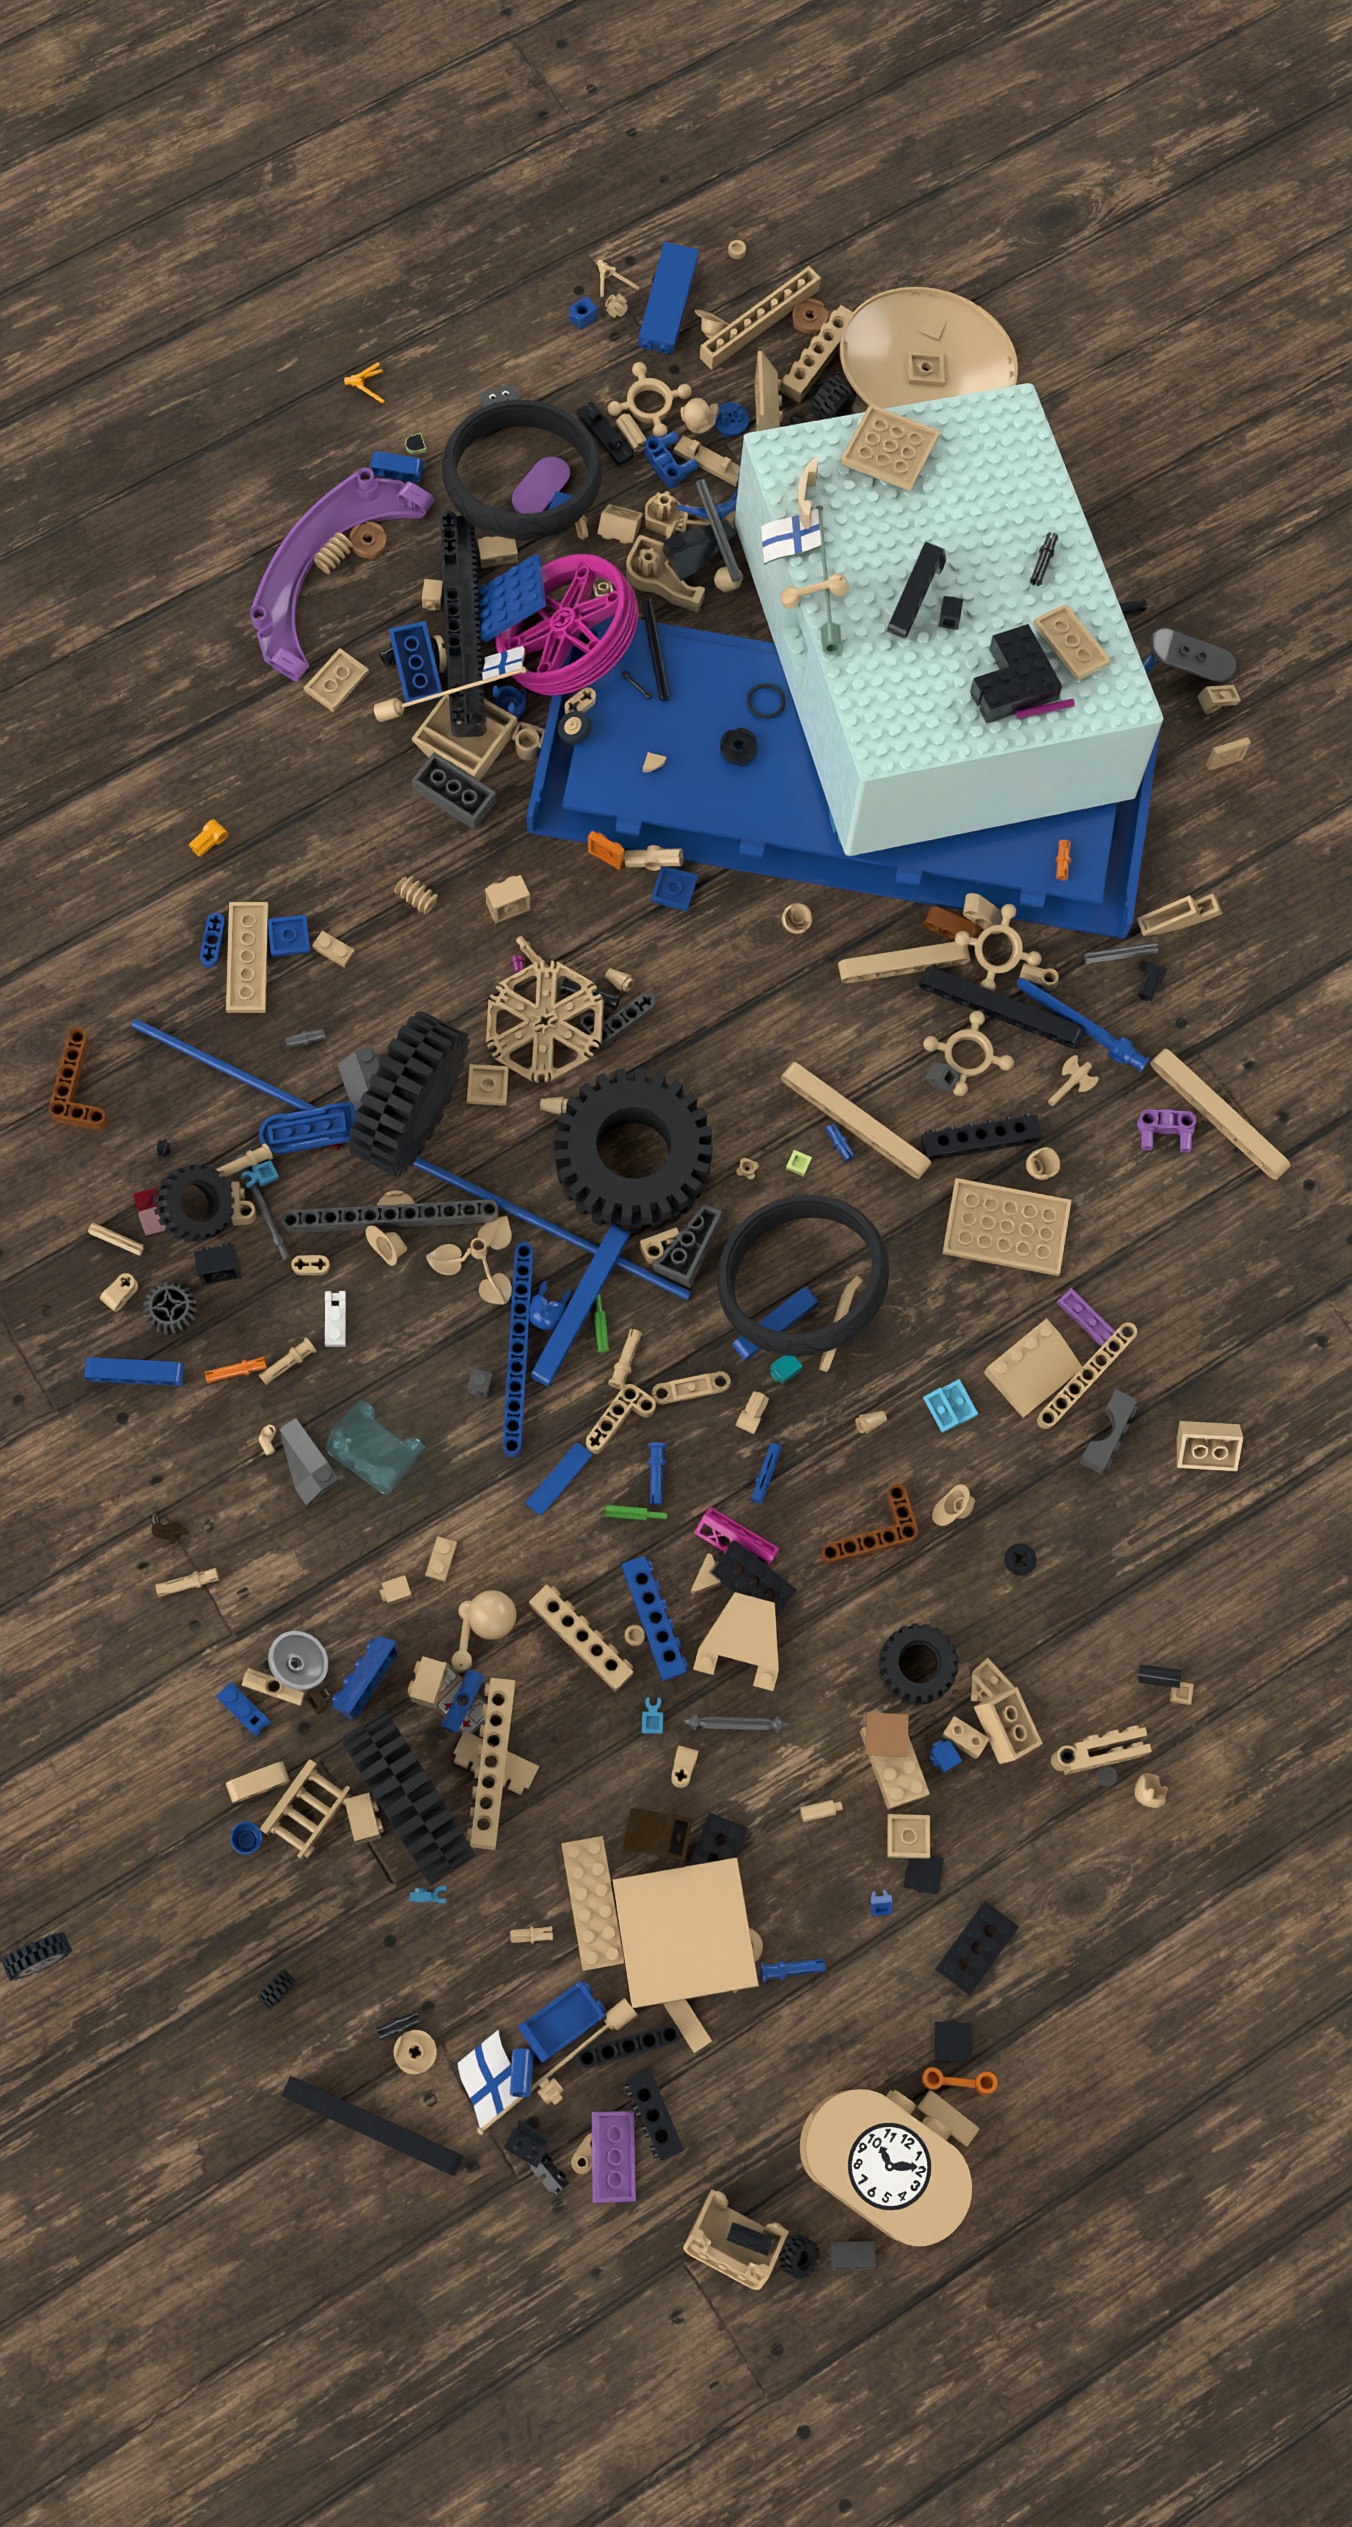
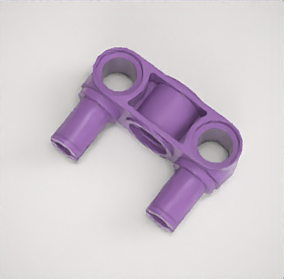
[1137,1109,1196,1152]

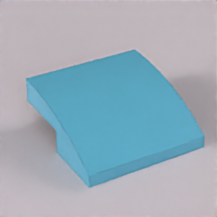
[923,1379,979,1433]

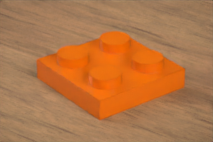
[588,831,624,870]

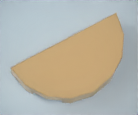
[377,1190,415,1206]

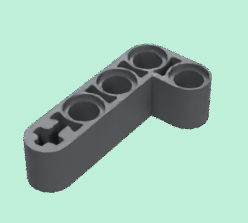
[581,993,656,1049]

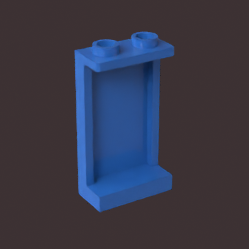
[518,1981,606,2063]

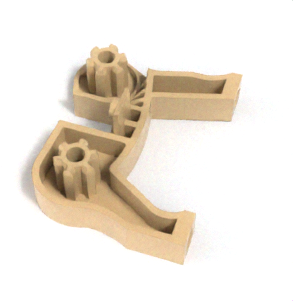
[626,491,736,613]

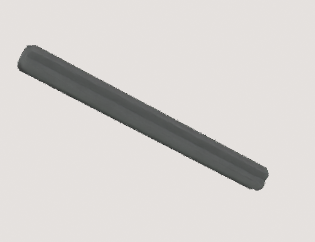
[696,479,741,582]

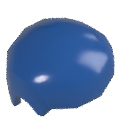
[230,1821,262,1855]

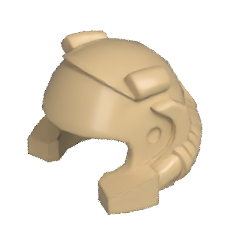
[681,398,719,434]

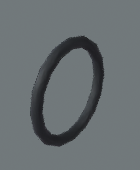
[746,683,785,719]

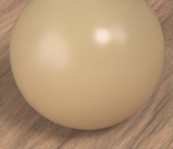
[468,1590,516,1640]

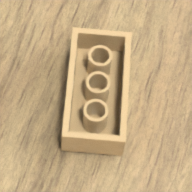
[860,1727,930,1810]

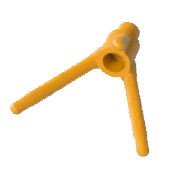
[344,363,384,403]

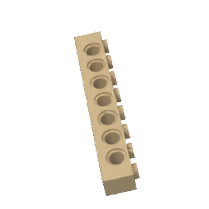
[467,1678,515,1850]

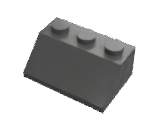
[337,1046,379,1114]

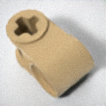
[100,1273,138,1312]
[671,1745,699,1788]

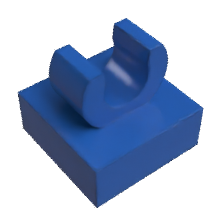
[870,1890,893,1916]

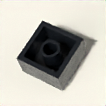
[194,1243,242,1285]

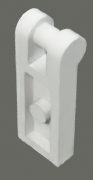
[325,1291,346,1347]

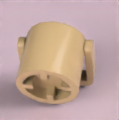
[512,722,545,761]

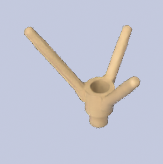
[597,260,640,297]

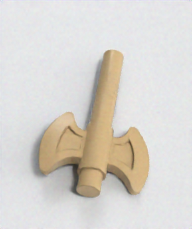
[1048,1055,1099,1106]

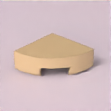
[643,752,666,772]

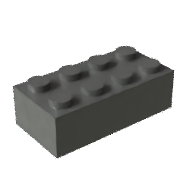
[412,753,496,830]

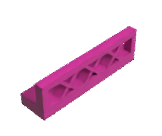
[694,1507,780,1567]

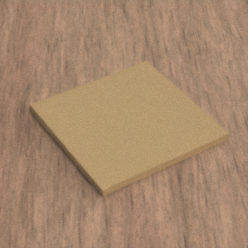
[613,1858,759,2008]

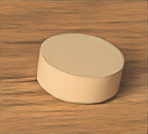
[728,240,746,259]
[625,1625,645,1646]

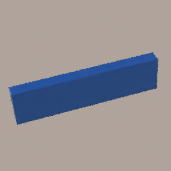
[525,1442,593,1516]

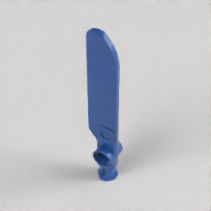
[1016,978,1150,1073]

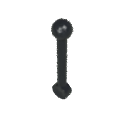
[622,671,652,699]

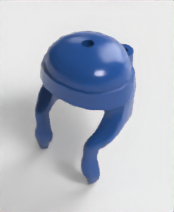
[493,685,526,719]
[529,1281,571,1330]

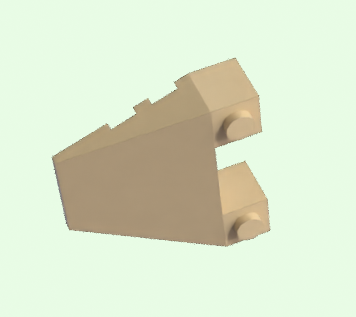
[693,1592,779,1691]

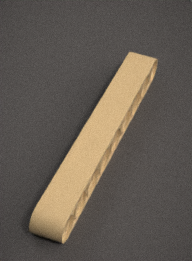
[1150,1049,1291,1180]
[781,1062,931,1179]

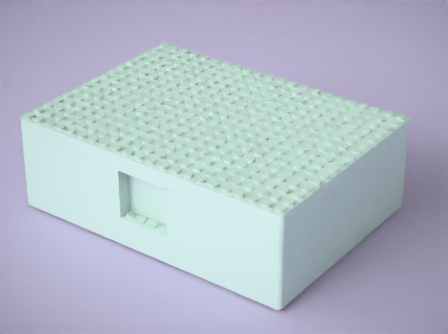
[734,383,1163,856]

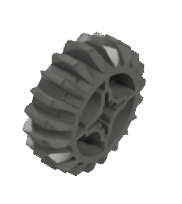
[143,1281,198,1334]

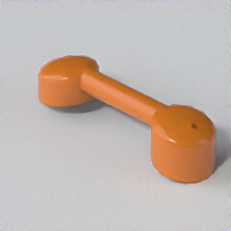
[922,2067,998,2096]

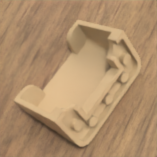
[683,2189,789,2290]

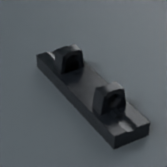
[577,401,634,466]

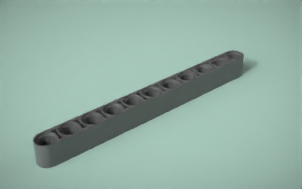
[281,1200,499,1233]

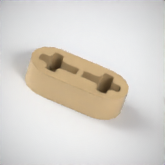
[565,688,596,714]
[291,1255,330,1275]

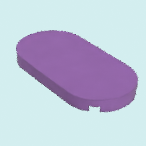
[512,457,570,514]

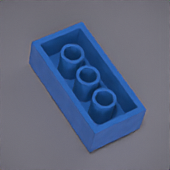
[389,621,443,707]

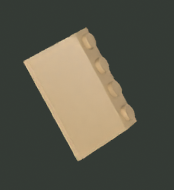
[755,351,782,431]
[984,1318,1082,1418]

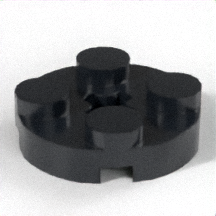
[720,728,758,767]

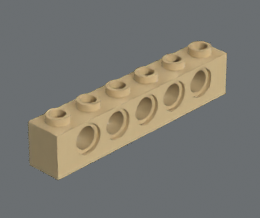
[781,305,853,403]
[529,1584,633,1692]

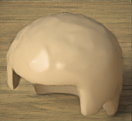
[782,903,812,934]
[1026,1147,1060,1180]
[1135,1773,1168,1808]

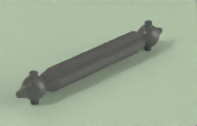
[685,1713,788,1733]

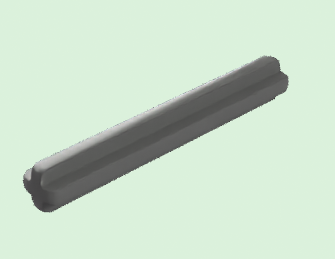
[1084,942,1159,964]

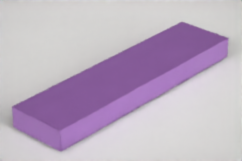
[1057,1288,1118,1352]

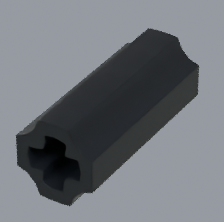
[1138,1664,1182,1688]
[727,2222,774,2256]

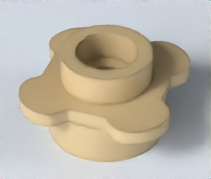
[736,1158,759,1180]

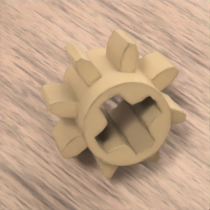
[605,293,628,318]
[538,2078,564,2105]

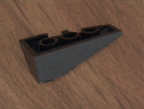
[663,520,736,581]

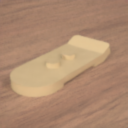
[819,1275,863,1372]

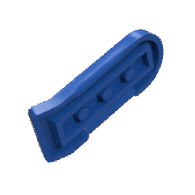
[259,1102,356,1154]

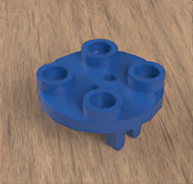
[714,402,749,437]

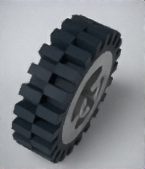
[2,1932,72,1981]

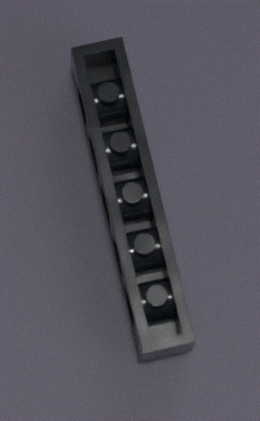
[921,1113,1042,1161]

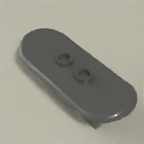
[1150,628,1236,682]

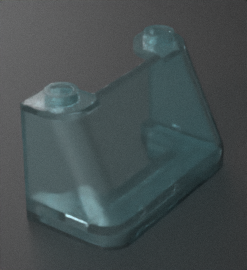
[326,1399,425,1494]

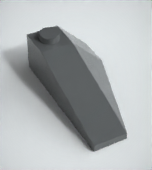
[279,1418,341,1506]

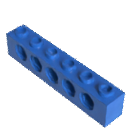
[621,1556,689,1683]

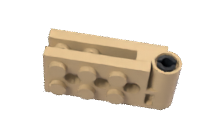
[1051,1725,1152,1775]

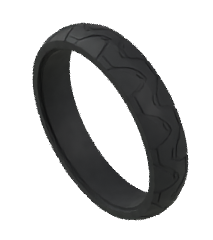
[442,399,602,540]
[717,1195,889,1356]

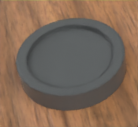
[1096,1765,1117,1787]

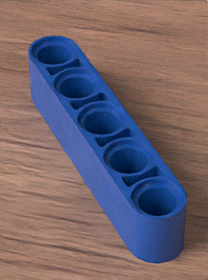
[732,1286,820,1361]
[84,1358,185,1386]

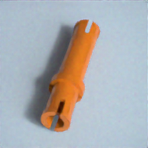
[205,1357,267,1384]

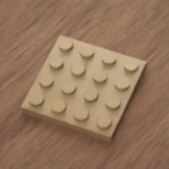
[840,404,940,491]

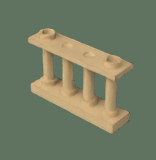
[260,1759,352,1860]

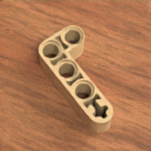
[586,1384,656,1454]

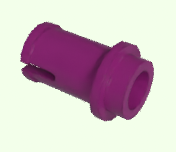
[510,955,525,974]

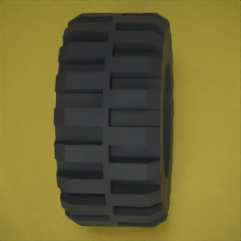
[154,1164,235,1242]
[878,1623,959,1705]

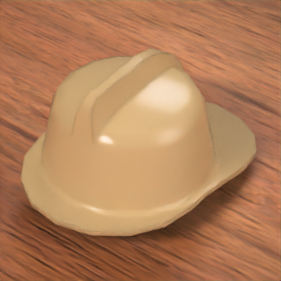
[695,310,730,338]
[366,1226,407,1266]
[932,1484,976,1526]

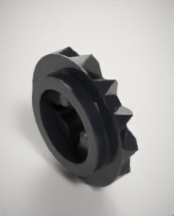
[1004,1543,1037,1576]

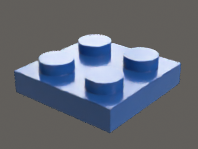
[651,866,698,912]
[268,915,310,957]

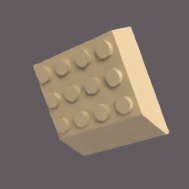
[412,689,518,781]

